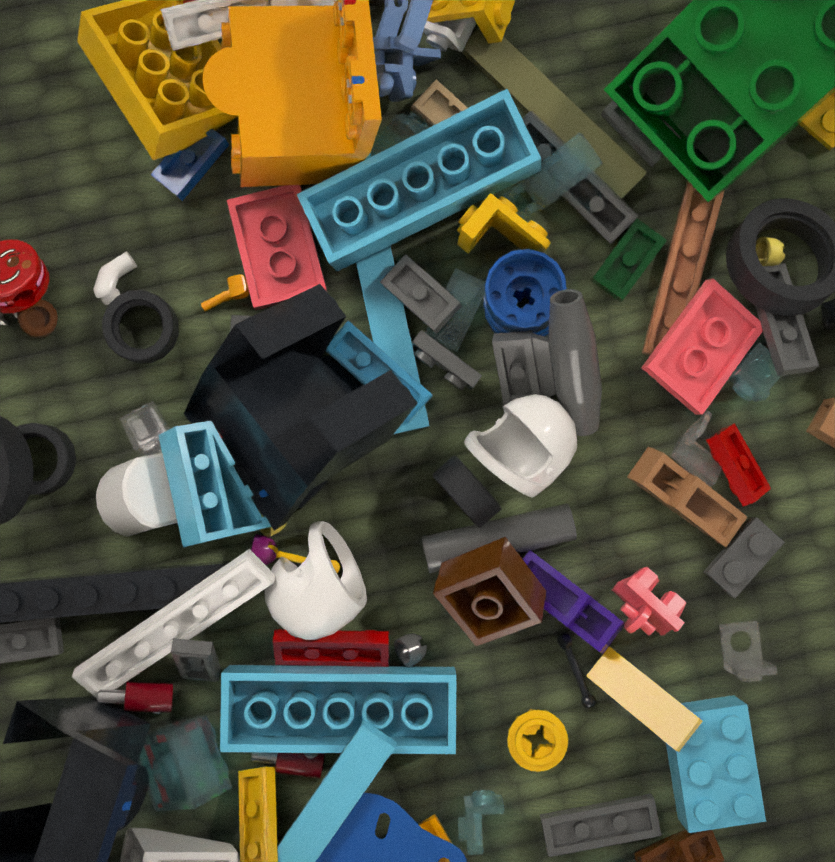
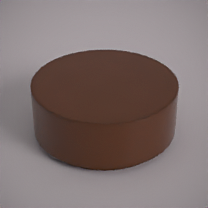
[18,299,58,338]

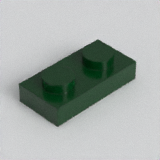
[591,218,667,302]

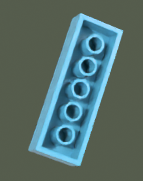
[296,89,542,271]
[220,665,456,754]

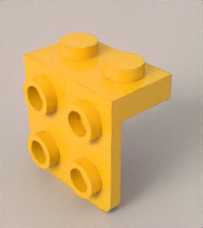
[427,0,515,44]
[457,193,551,254]

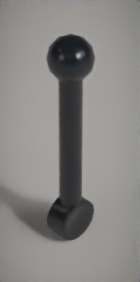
[557,633,596,709]

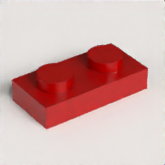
[706,423,771,507]

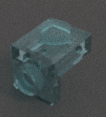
[371,113,428,155]
[729,343,781,402]
[458,790,504,855]

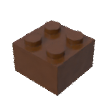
[433,537,546,646]

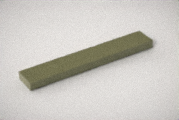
[462,28,647,199]

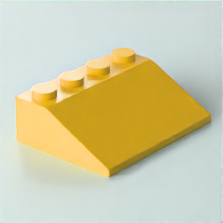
[77,0,239,160]

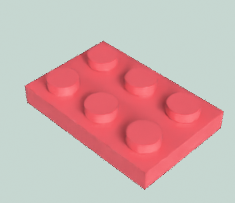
[227,185,327,310]
[641,278,763,415]

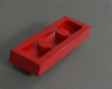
[273,629,389,667]

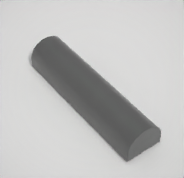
[523,111,639,244]
[421,503,577,574]

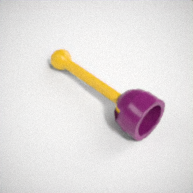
[251,534,340,573]

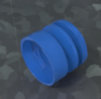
[484,249,567,337]

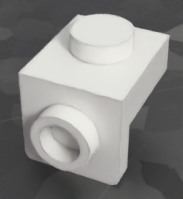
[423,17,476,52]

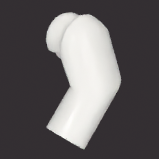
[93,251,137,305]

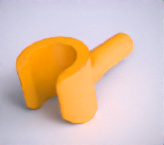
[201,274,250,311]

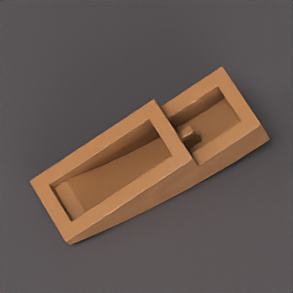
[627,447,747,547]

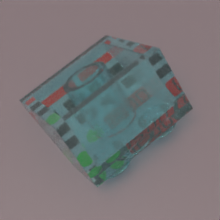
[138,715,232,811]

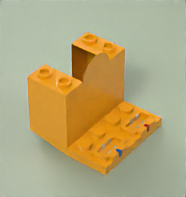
[203,0,382,187]

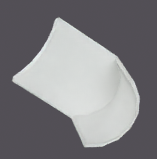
[96,452,178,537]

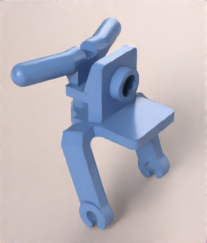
[373,0,441,102]

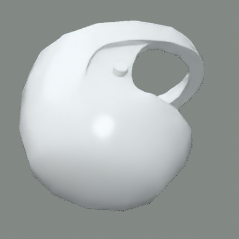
[464,394,577,498]
[265,521,367,640]

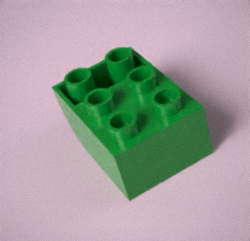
[603,0,835,202]

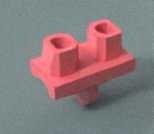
[612,567,686,636]

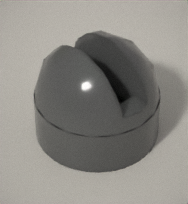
[394,633,427,667]

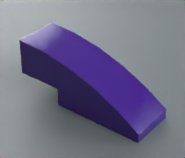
[523,550,625,654]

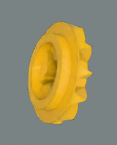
[507,709,568,772]

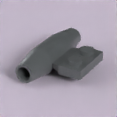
[492,289,602,436]

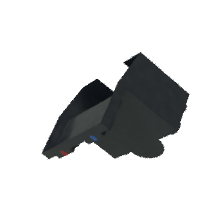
[184,284,418,531]
[0,696,150,862]

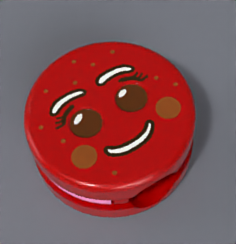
[0,239,49,313]

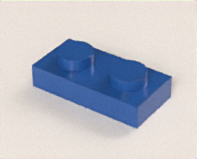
[151,129,230,201]

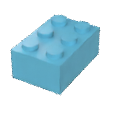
[666,695,766,833]

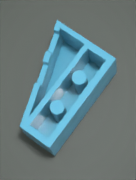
[158,421,271,548]

